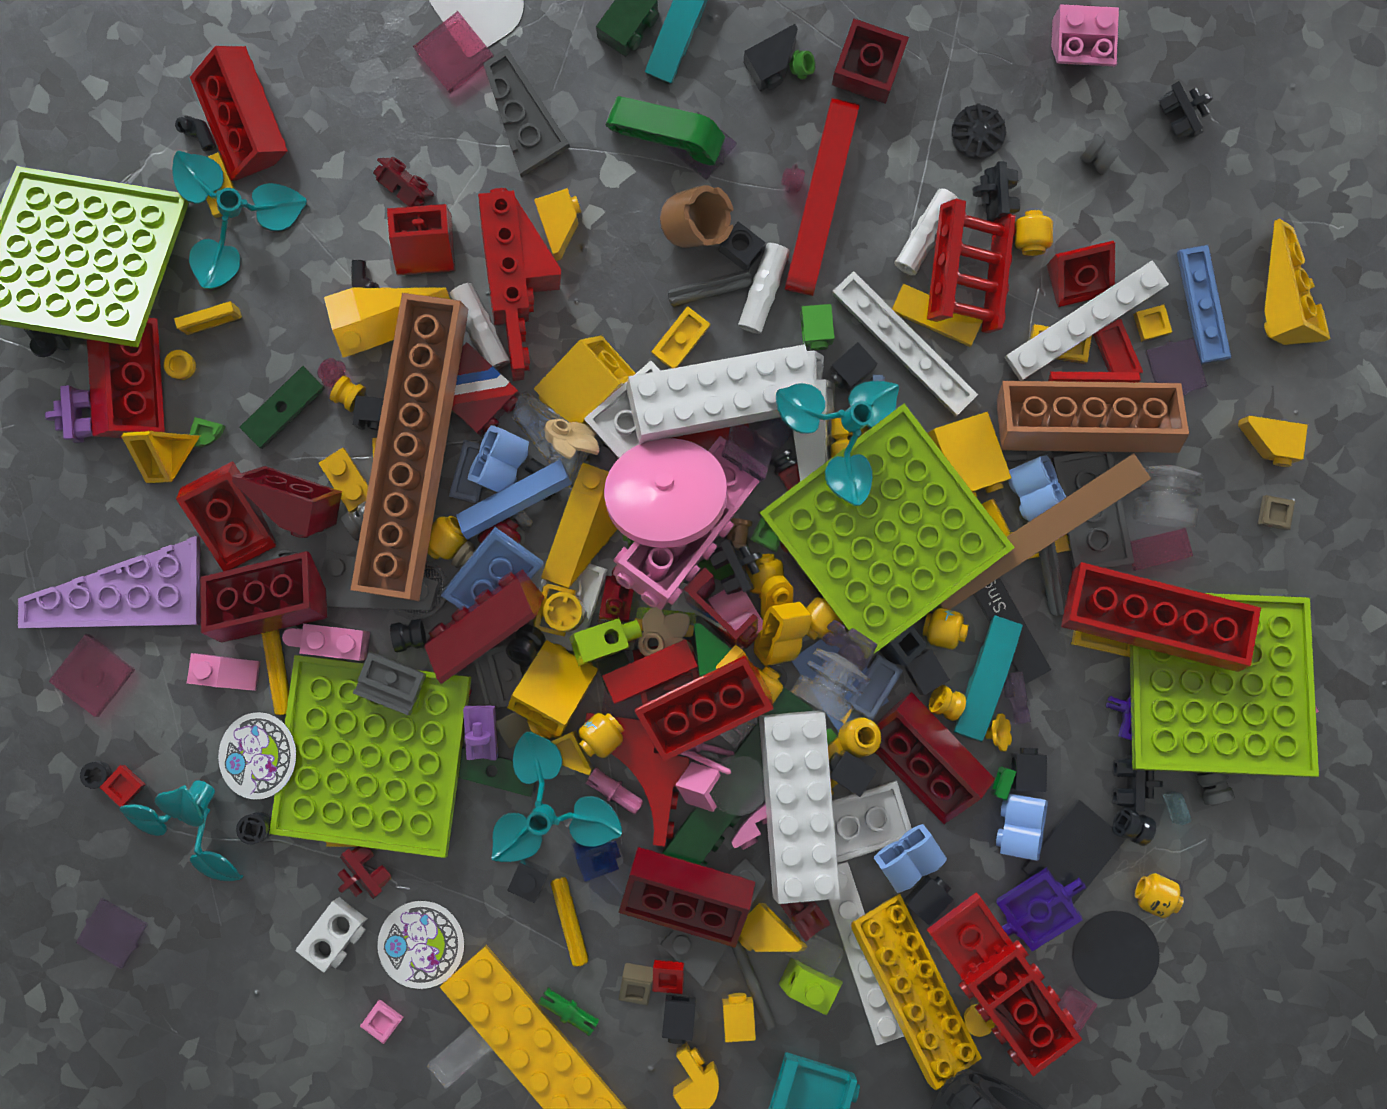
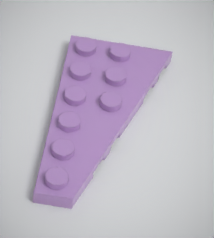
[18,536,200,629]

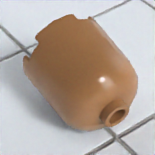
[660,185,733,248]

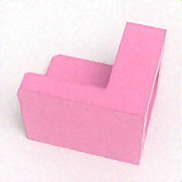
[676,762,721,812]

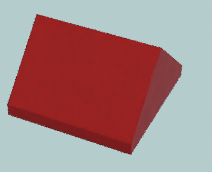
[1047,241,1115,307]

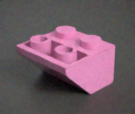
[1051,4,1119,67]

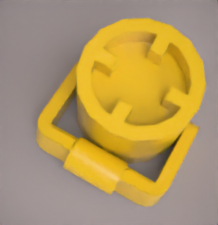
[533,584,585,637]

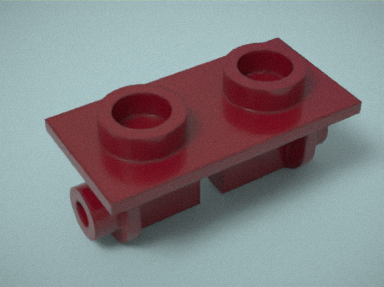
[373,157,434,207]
[599,567,634,622]

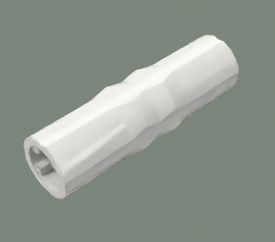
[894,189,958,276]
[738,243,790,334]
[450,283,510,370]

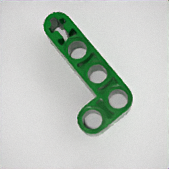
[605,96,725,166]

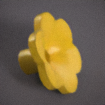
[985,713,1012,752]

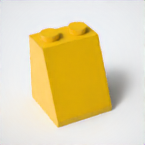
[534,335,636,425]

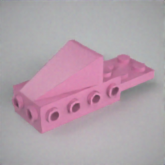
[613,436,767,610]

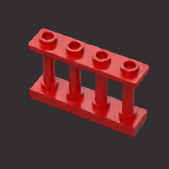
[927,198,1016,333]

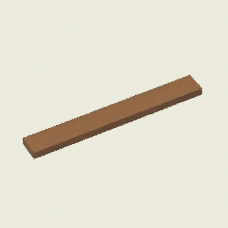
[940,453,1151,610]

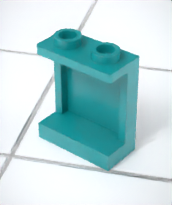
[769,1052,860,1109]

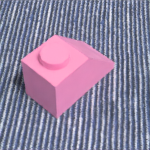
[187,653,260,691]

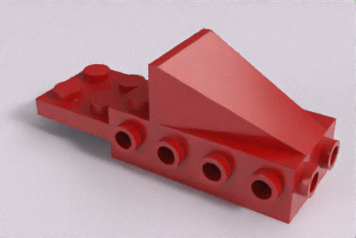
[478,188,561,381]
[926,892,1082,1077]

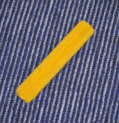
[261,630,289,715]
[551,877,588,967]

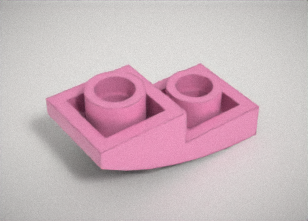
[731,802,767,850]

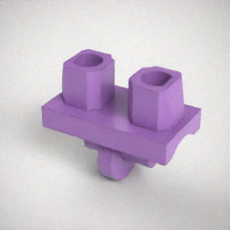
[45,385,93,443]
[463,705,498,760]

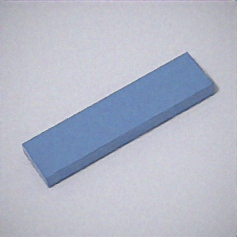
[1177,245,1231,365]
[456,459,572,539]

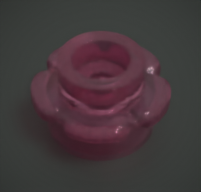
[781,164,805,193]
[317,358,346,387]

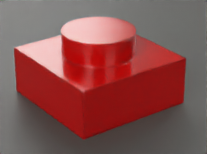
[99,764,146,807]
[652,960,684,994]

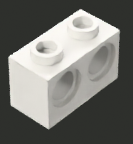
[295,897,367,973]

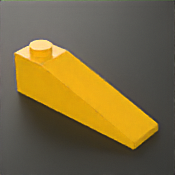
[1264,219,1330,345]
[324,287,450,358]
[541,463,617,589]

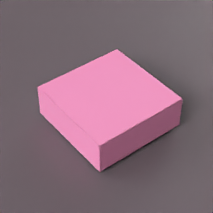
[360,1000,404,1044]

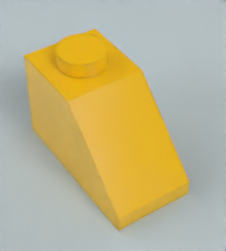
[534,188,582,261]
[1238,416,1308,467]
[738,903,808,952]

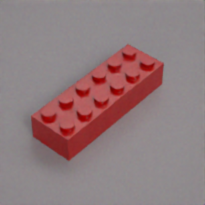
[1061,562,1261,672]

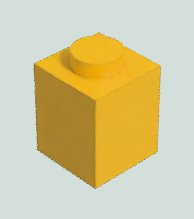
[722,993,756,1042]

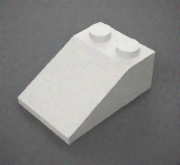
[584,361,660,458]

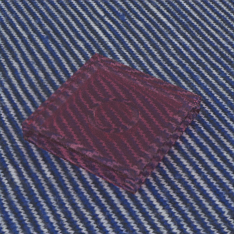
[413,11,494,93]
[49,634,136,717]

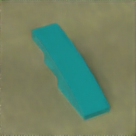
[645,0,708,83]
[953,615,1023,742]

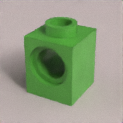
[800,304,835,351]

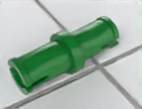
[538,987,599,1036]

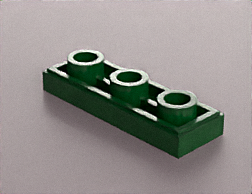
[239,366,325,449]
[458,747,536,797]

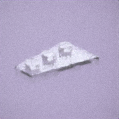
[512,391,588,489]

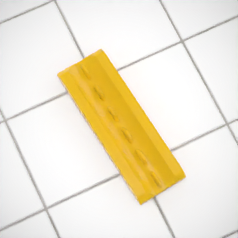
[851,894,982,1090]

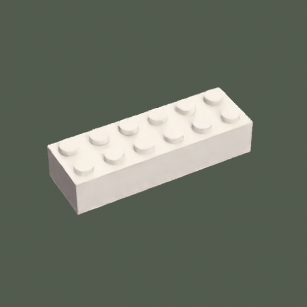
[626,344,815,444]
[759,711,840,904]

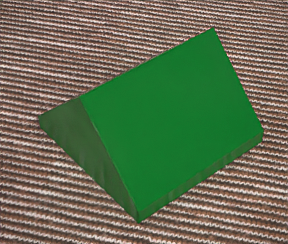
[694,623,731,677]

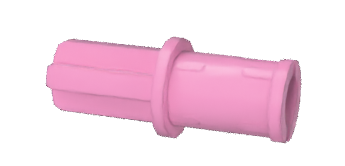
[586,768,643,814]

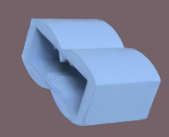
[468,425,529,493]
[1008,455,1066,522]
[996,794,1048,861]
[874,824,947,893]

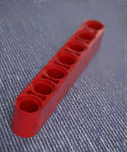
[785,98,860,296]

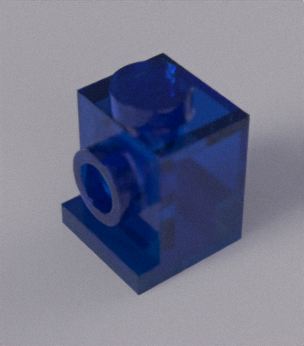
[572,840,621,881]

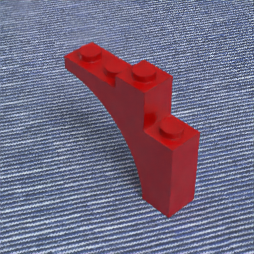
[585,712,690,847]

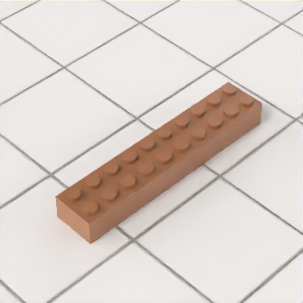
[351,293,469,601]

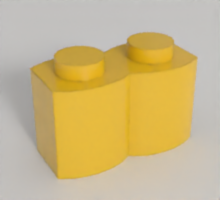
[754,602,812,666]

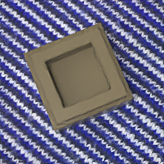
[1258,495,1295,530]

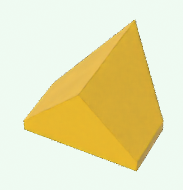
[121,431,200,483]
[551,730,593,775]

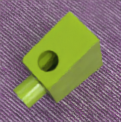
[569,618,642,666]
[778,956,843,1015]

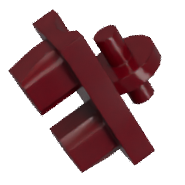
[337,846,392,899]
[780,901,830,941]

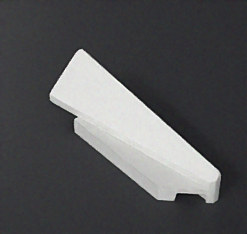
[793,351,835,482]

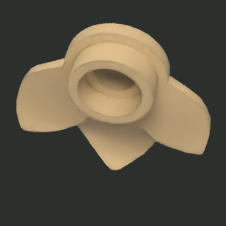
[544,419,599,459]
[638,607,694,657]

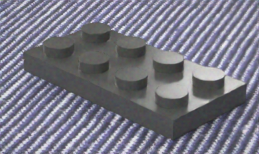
[1051,451,1135,570]

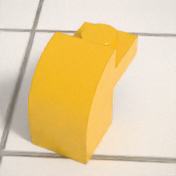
[673,1042,719,1109]

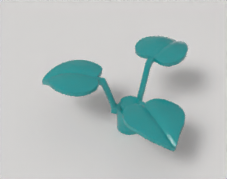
[172,151,307,289]
[776,381,899,506]
[492,732,622,862]
[119,780,244,881]

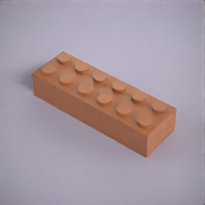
[997,381,1189,453]

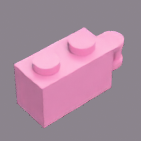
[282,624,370,661]

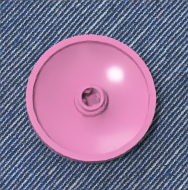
[604,438,727,548]

